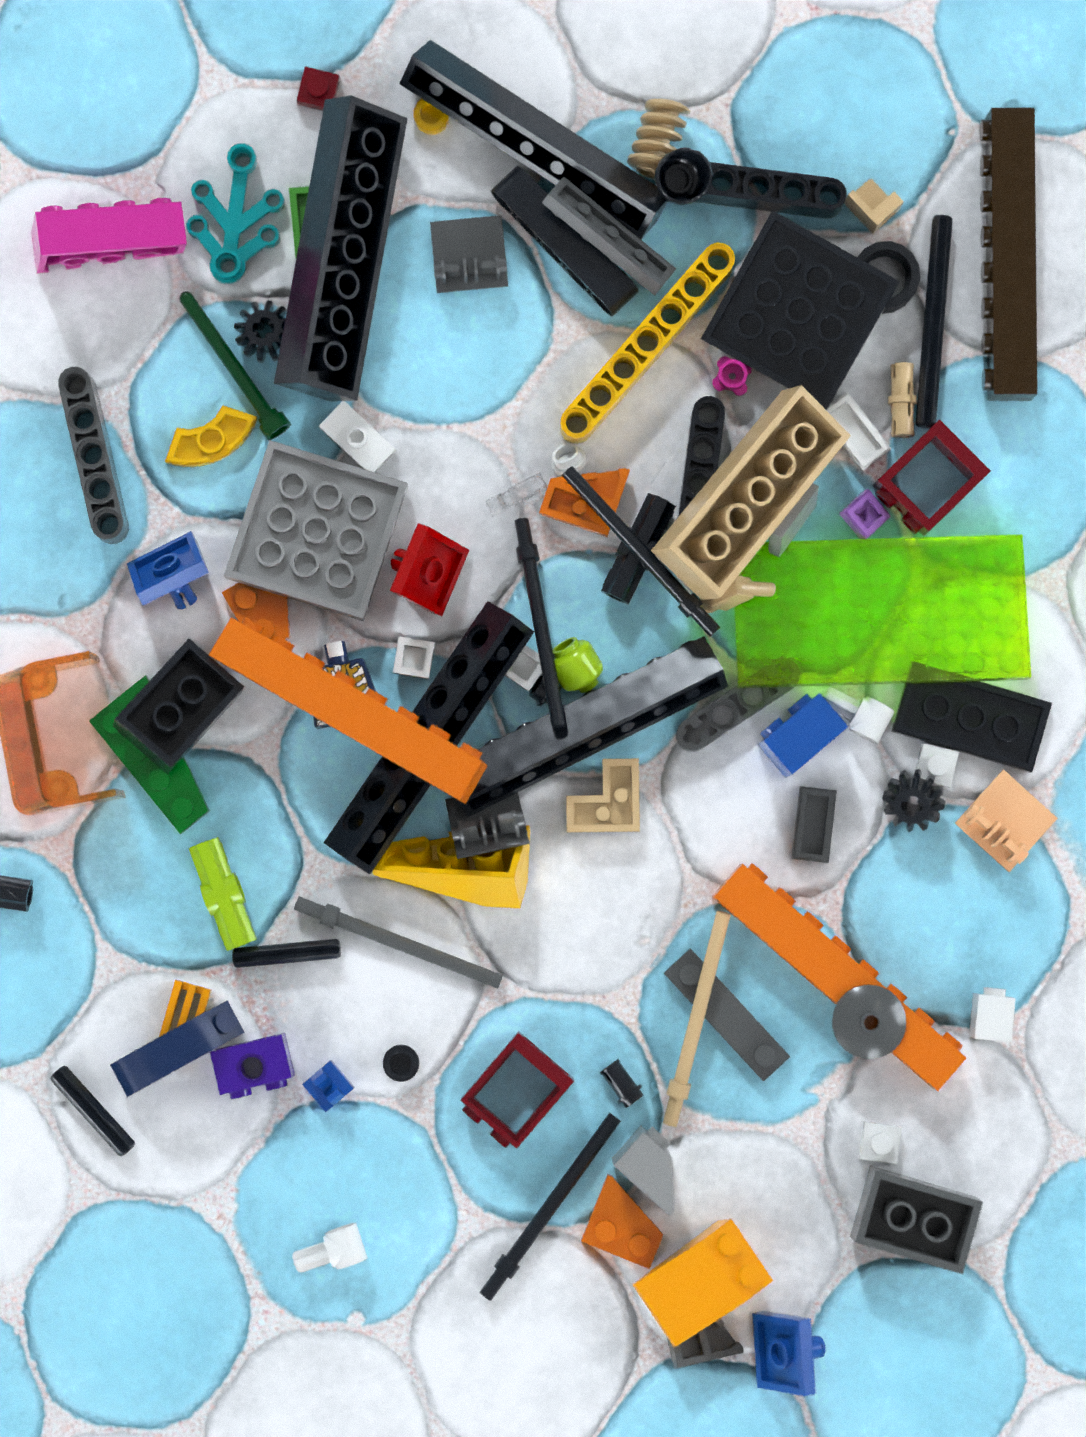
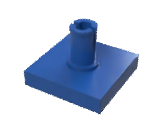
[127,531,209,610]
[752,1311,826,1396]

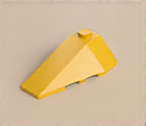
[372,825,530,909]

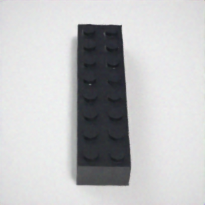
[274,95,408,402]

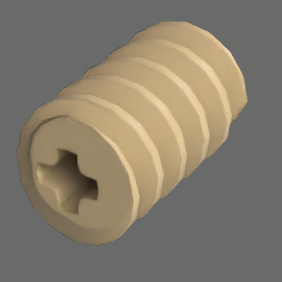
[627,98,690,180]

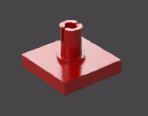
[390,523,470,616]

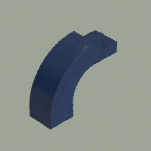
[110,1000,245,1097]

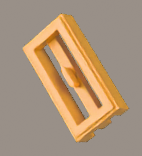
[159,980,212,1037]

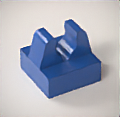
[302,1060,355,1112]

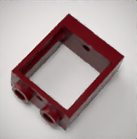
[873,419,991,536]
[460,1031,574,1149]

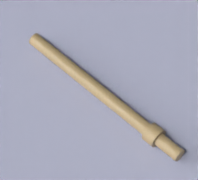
[663,911,731,1127]

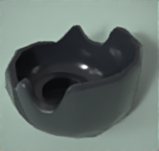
[654,148,713,205]

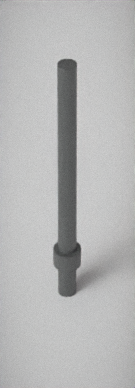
[293,896,503,989]

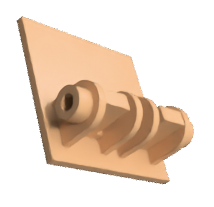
[955,769,1058,872]

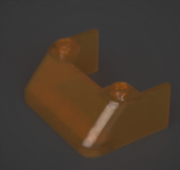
[0,651,125,816]

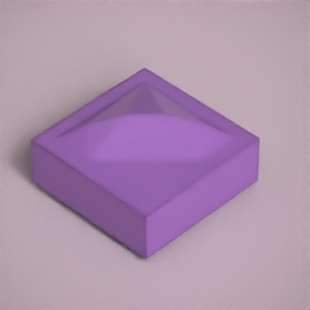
[839,489,891,541]

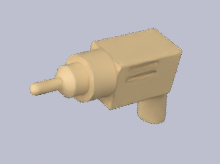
[699,575,776,613]

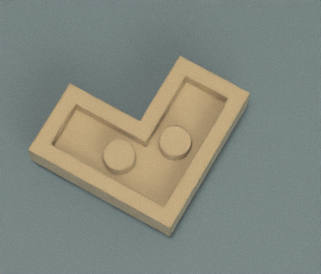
[566,758,640,832]

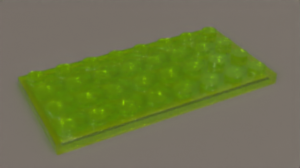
[734,534,1031,688]

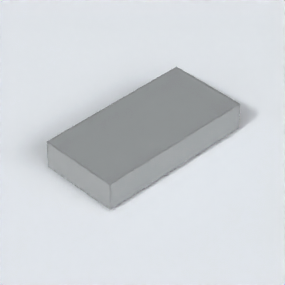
[768,483,819,558]

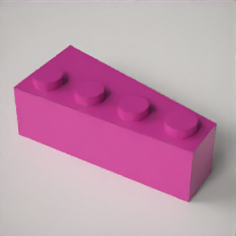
[31,198,187,274]

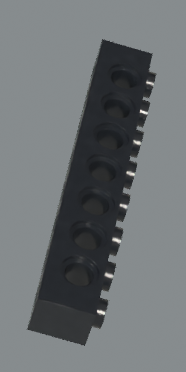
[323,601,534,874]

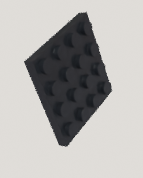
[701,210,900,410]

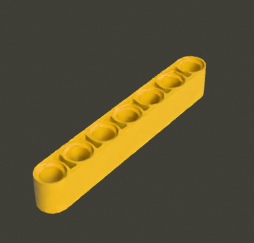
[560,242,735,444]

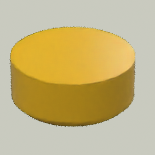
[413,99,450,134]

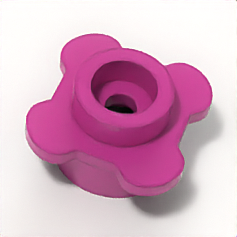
[712,356,752,396]

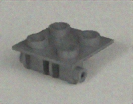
[430,215,508,293]
[445,792,529,859]

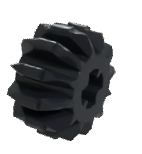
[234,300,287,363]
[882,769,946,832]

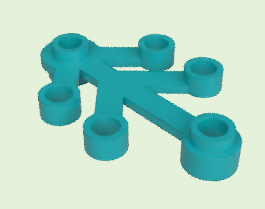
[186,143,285,284]

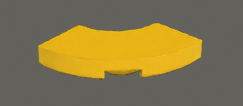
[165,405,258,467]

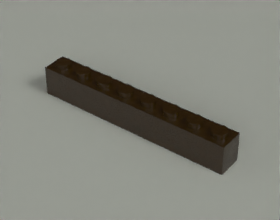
[979,108,1037,401]

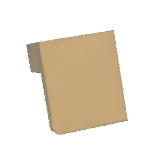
[844,179,904,234]

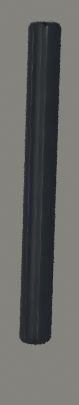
[915,215,953,428]

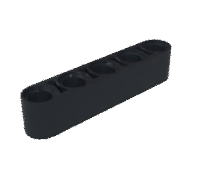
[696,162,847,219]
[491,166,639,316]
[677,396,725,518]

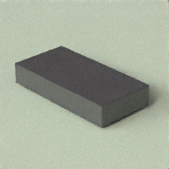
[791,786,837,863]

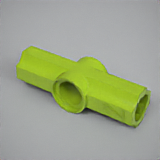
[188,837,257,951]

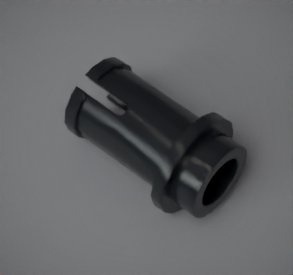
[599,1059,643,1108]

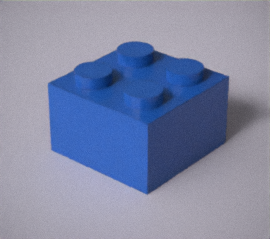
[757,693,849,778]

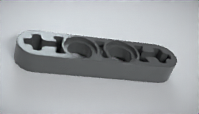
[676,658,800,752]

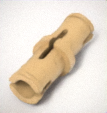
[888,362,917,438]

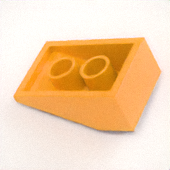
[632,1218,773,1347]

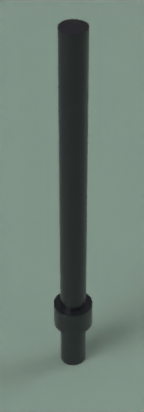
[562,466,720,637]
[514,518,567,729]
[479,1112,621,1301]

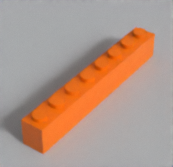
[209,617,488,804]
[712,863,967,1091]

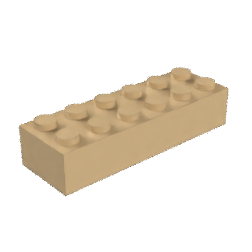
[651,385,851,600]

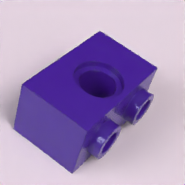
[210,1033,295,1099]

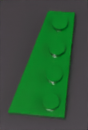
[89,675,210,834]

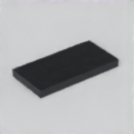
[891,662,1052,773]

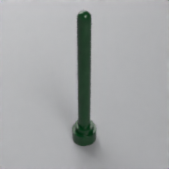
[179,291,291,441]

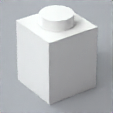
[969,987,1016,1043]

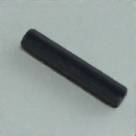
[232,939,341,968]
[50,1066,135,1156]

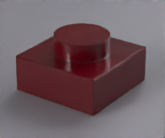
[296,66,341,111]

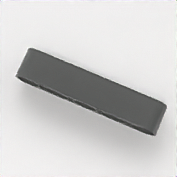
[58,367,129,544]

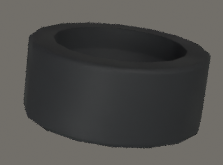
[857,241,921,314]

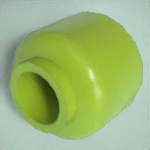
[553,637,603,693]

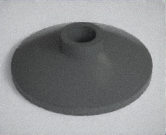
[832,985,906,1059]

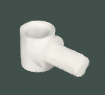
[823,687,895,744]
[293,1222,368,1273]

